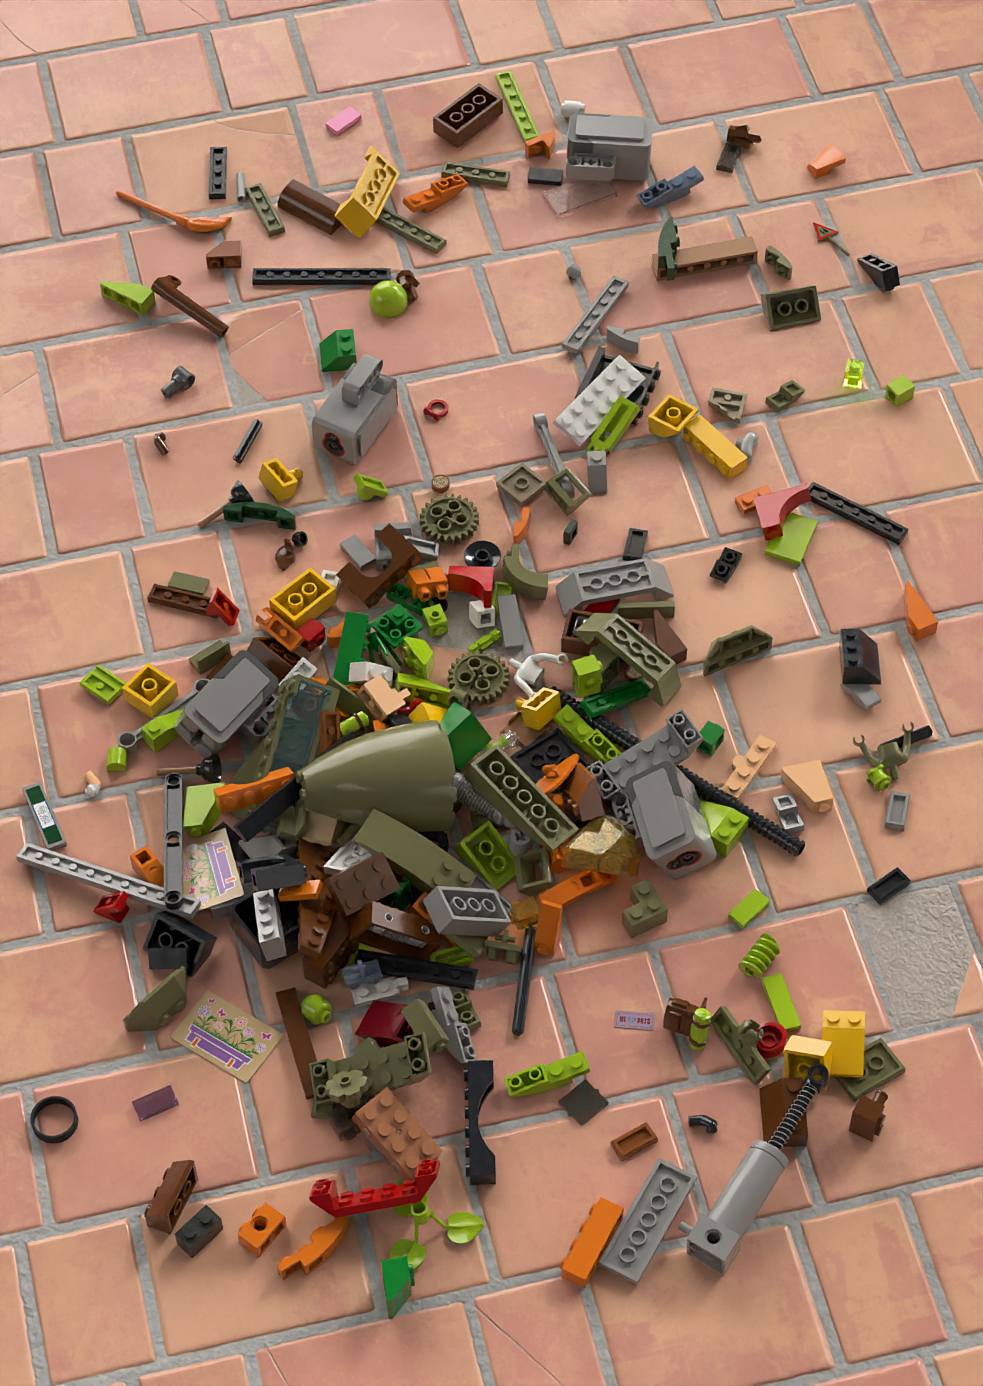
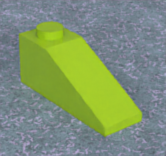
[100,281,156,315]
[393,672,451,709]
[141,709,184,753]

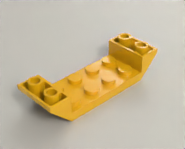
[335,145,400,238]

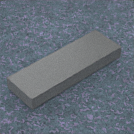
[497,594,524,650]

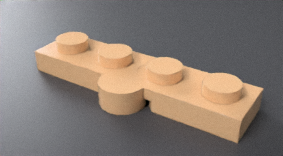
[721,735,777,800]

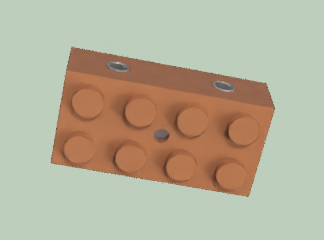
[352,1087,442,1181]

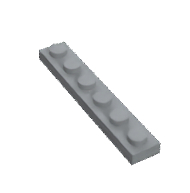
[562,276,629,355]

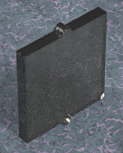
[558,1079,609,1126]

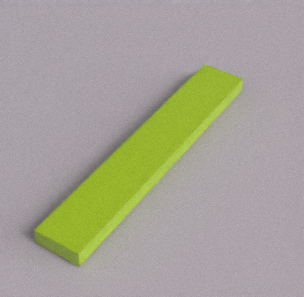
[495,70,540,144]

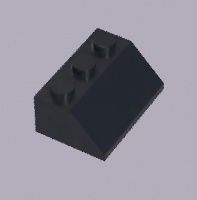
[839,629,881,685]
[142,911,217,977]

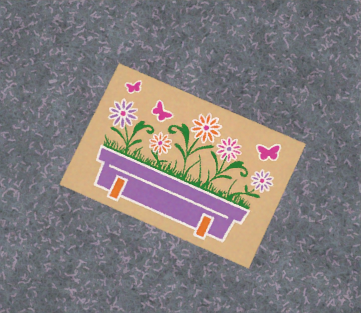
[183,828,244,911]
[170,990,284,1083]

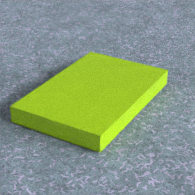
[765,513,818,565]

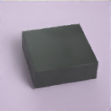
[563,519,578,545]

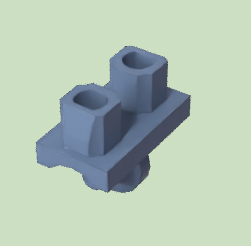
[342,959,383,990]

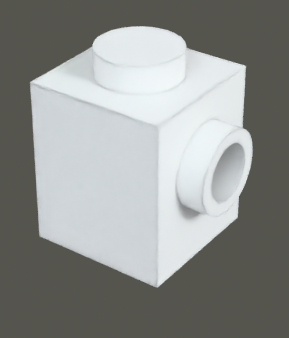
[469,600,495,628]

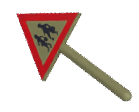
[813,222,850,256]

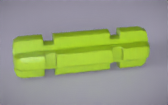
[467,629,501,655]

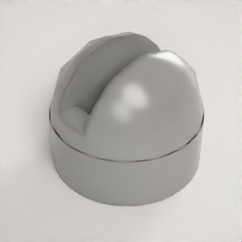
[566,264,581,279]

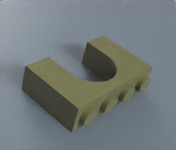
[353,998,450,1091]

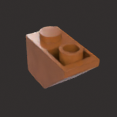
[206,241,242,269]

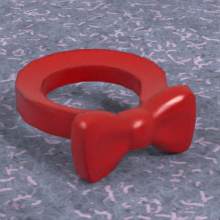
[423,399,449,421]

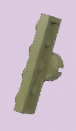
[711,1006,771,1084]

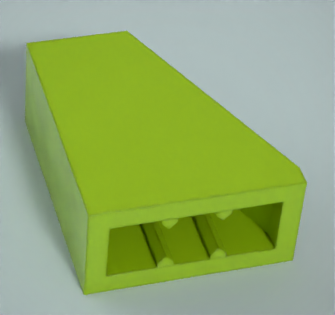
[183,782,226,837]

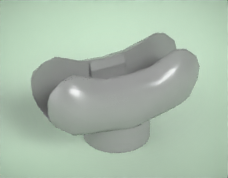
[735,432,758,465]

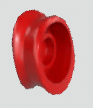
[756,1022,787,1059]

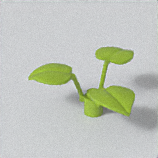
[390,1180,484,1270]

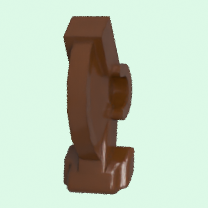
[275,538,296,571]

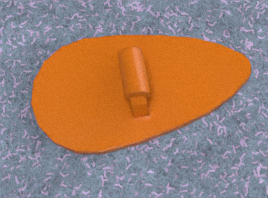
[536,753,579,795]

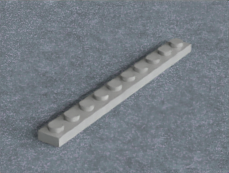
[16,843,201,919]

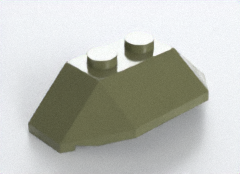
[703,625,773,676]
[123,966,187,1032]

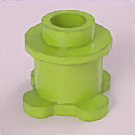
[866,764,891,790]

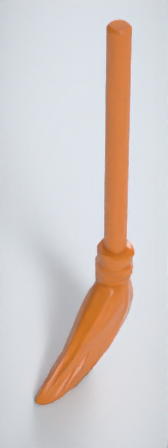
[116,190,232,232]

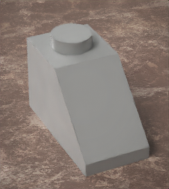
[587,451,607,493]

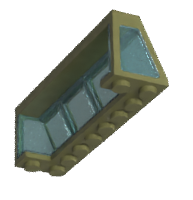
[243,674,340,834]

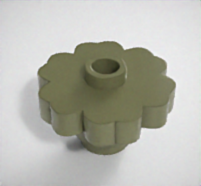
[325,1069,369,1108]

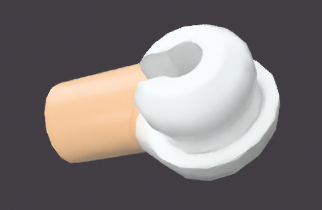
[84,771,101,797]

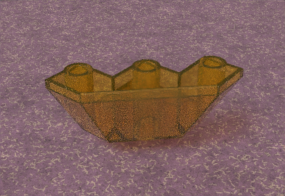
[562,815,640,879]

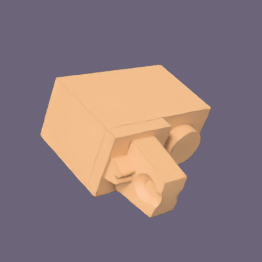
[356,675,411,722]

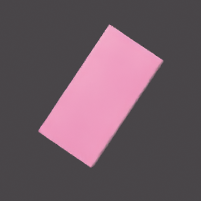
[326,107,361,136]

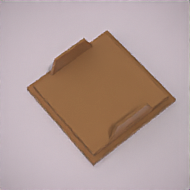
[500,711,555,748]

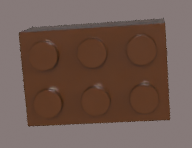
[324,852,401,917]

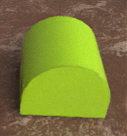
[106,747,127,771]

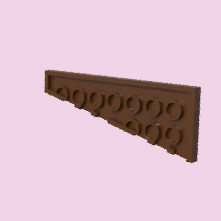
[296,838,337,959]

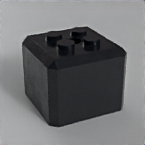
[231,888,300,969]

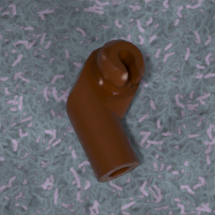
[153,432,170,455]

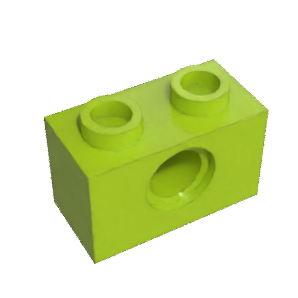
[572,655,603,698]

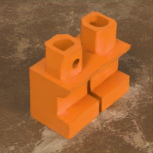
[405,567,448,602]

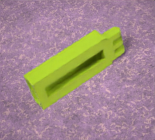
[586,395,640,454]

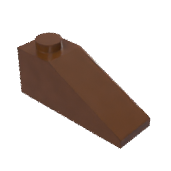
[653,609,687,665]

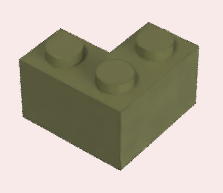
[622,879,668,938]

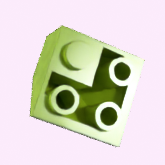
[403,637,434,681]

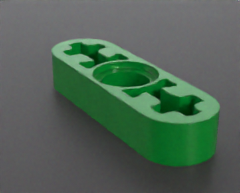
[386,583,434,617]

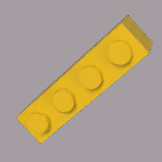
[683,415,748,480]

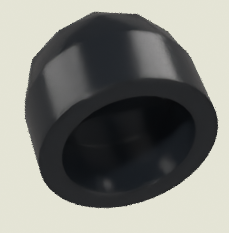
[291,531,308,547]

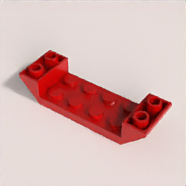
[309,1159,440,1218]

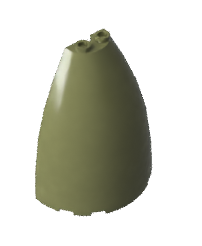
[296,720,457,832]

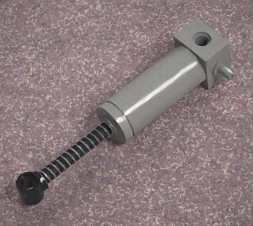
[678,1064,829,1275]

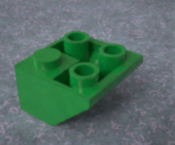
[372,603,424,649]

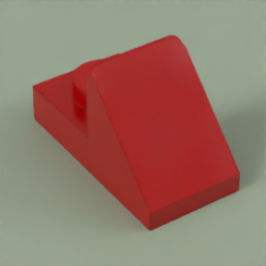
[206,587,240,626]
[93,891,130,923]

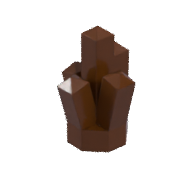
[727,125,762,150]
[396,270,420,303]

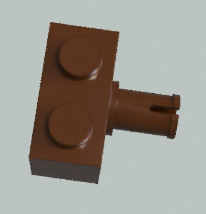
[849,1090,888,1142]

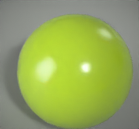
[369,280,408,318]

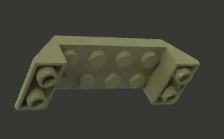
[574,613,681,707]
[309,1032,432,1105]

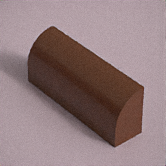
[278,179,342,235]

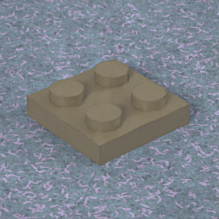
[496,463,547,507]

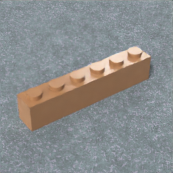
[652,236,758,281]

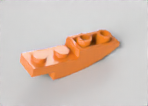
[403,174,468,213]
[537,863,617,908]
[277,1216,350,1280]

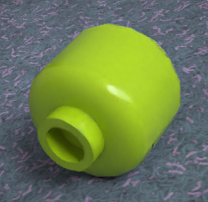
[301,994,332,1025]

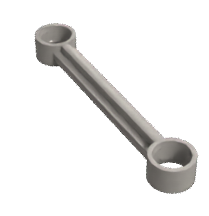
[533,412,575,498]
[117,678,210,754]

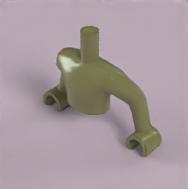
[853,722,914,780]

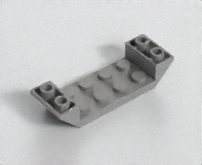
[556,558,674,618]
[587,709,704,801]

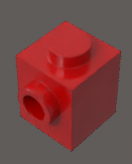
[296,618,326,652]

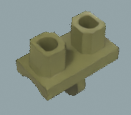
[484,930,522,965]

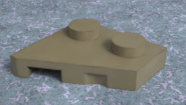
[708,387,747,424]

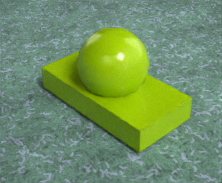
[353,474,389,501]

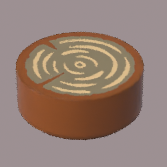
[431,475,450,493]
[625,665,643,682]

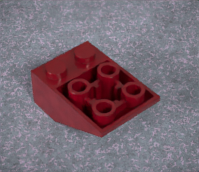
[355,1000,414,1047]

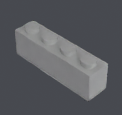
[253,889,287,961]

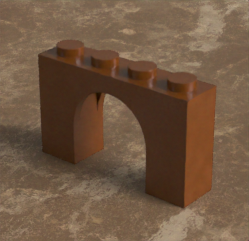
[336,523,423,609]

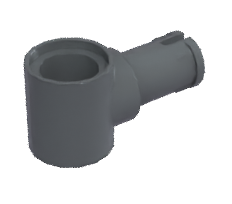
[161,366,195,398]

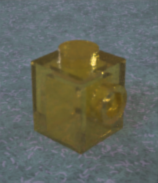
[508,896,540,931]

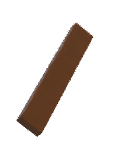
[275,987,317,1100]

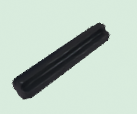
[233,419,263,463]
[879,725,933,749]

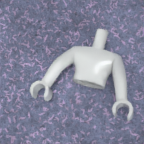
[508,653,568,699]

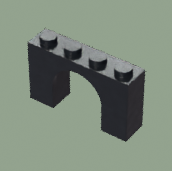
[237,853,308,892]

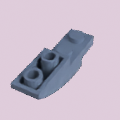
[636,165,704,208]

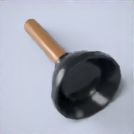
[197,480,254,528]
[157,753,222,784]

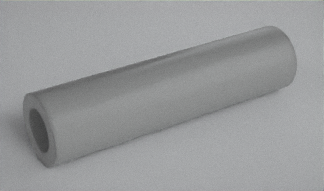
[236,172,245,202]

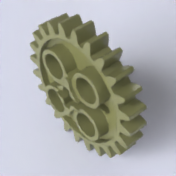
[420,493,479,545]
[448,650,510,706]

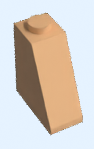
[781,760,833,813]

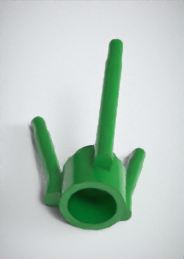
[368,632,402,666]

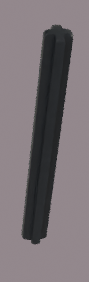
[512,925,537,1036]

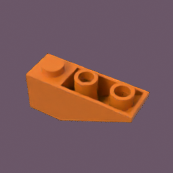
[130,845,164,888]

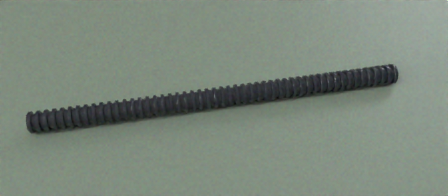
[550,686,805,857]

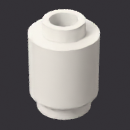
[561,100,585,118]

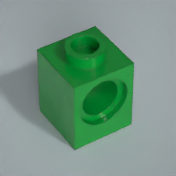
[697,721,725,756]

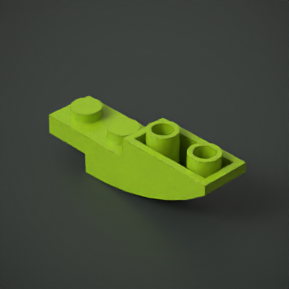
[553,704,621,765]
[504,1051,591,1098]

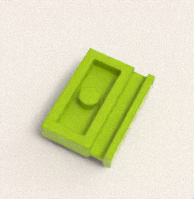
[79,664,126,705]

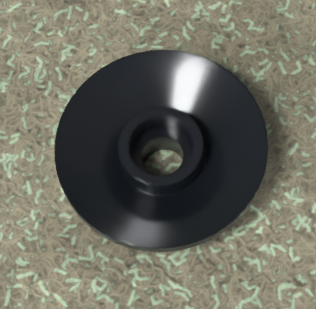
[464,541,501,568]

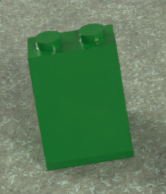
[440,702,492,771]

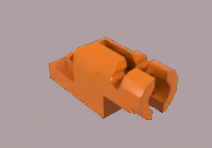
[255,607,305,653]

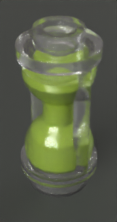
[477,730,519,757]

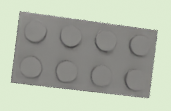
[423,886,511,937]

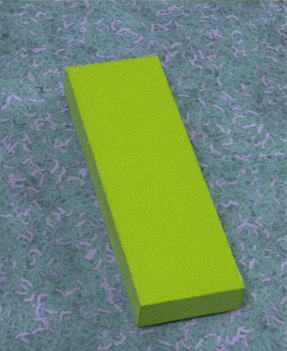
[762,973,802,1032]

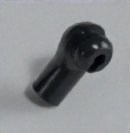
[688,1115,718,1134]

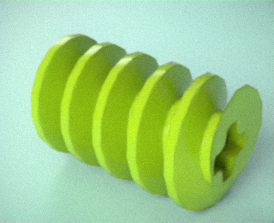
[738,934,780,978]

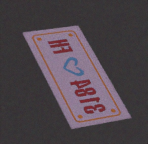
[614,1011,655,1030]

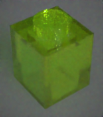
[843,358,865,388]

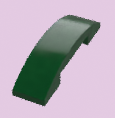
[223,502,297,530]

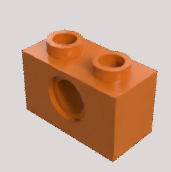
[238,1202,287,1257]

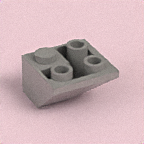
[238,833,298,859]

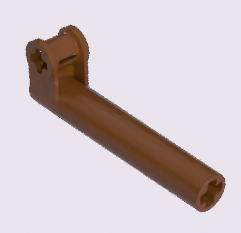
[151,275,229,338]

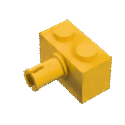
[258,458,303,502]
[515,687,561,730]

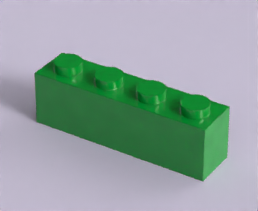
[333,612,372,685]

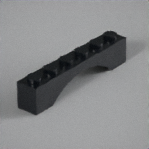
[464,1060,496,1185]

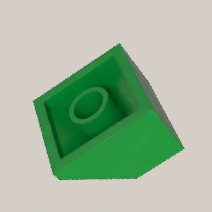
[319,329,357,372]
[381,1256,415,1319]

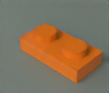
[735,485,773,515]

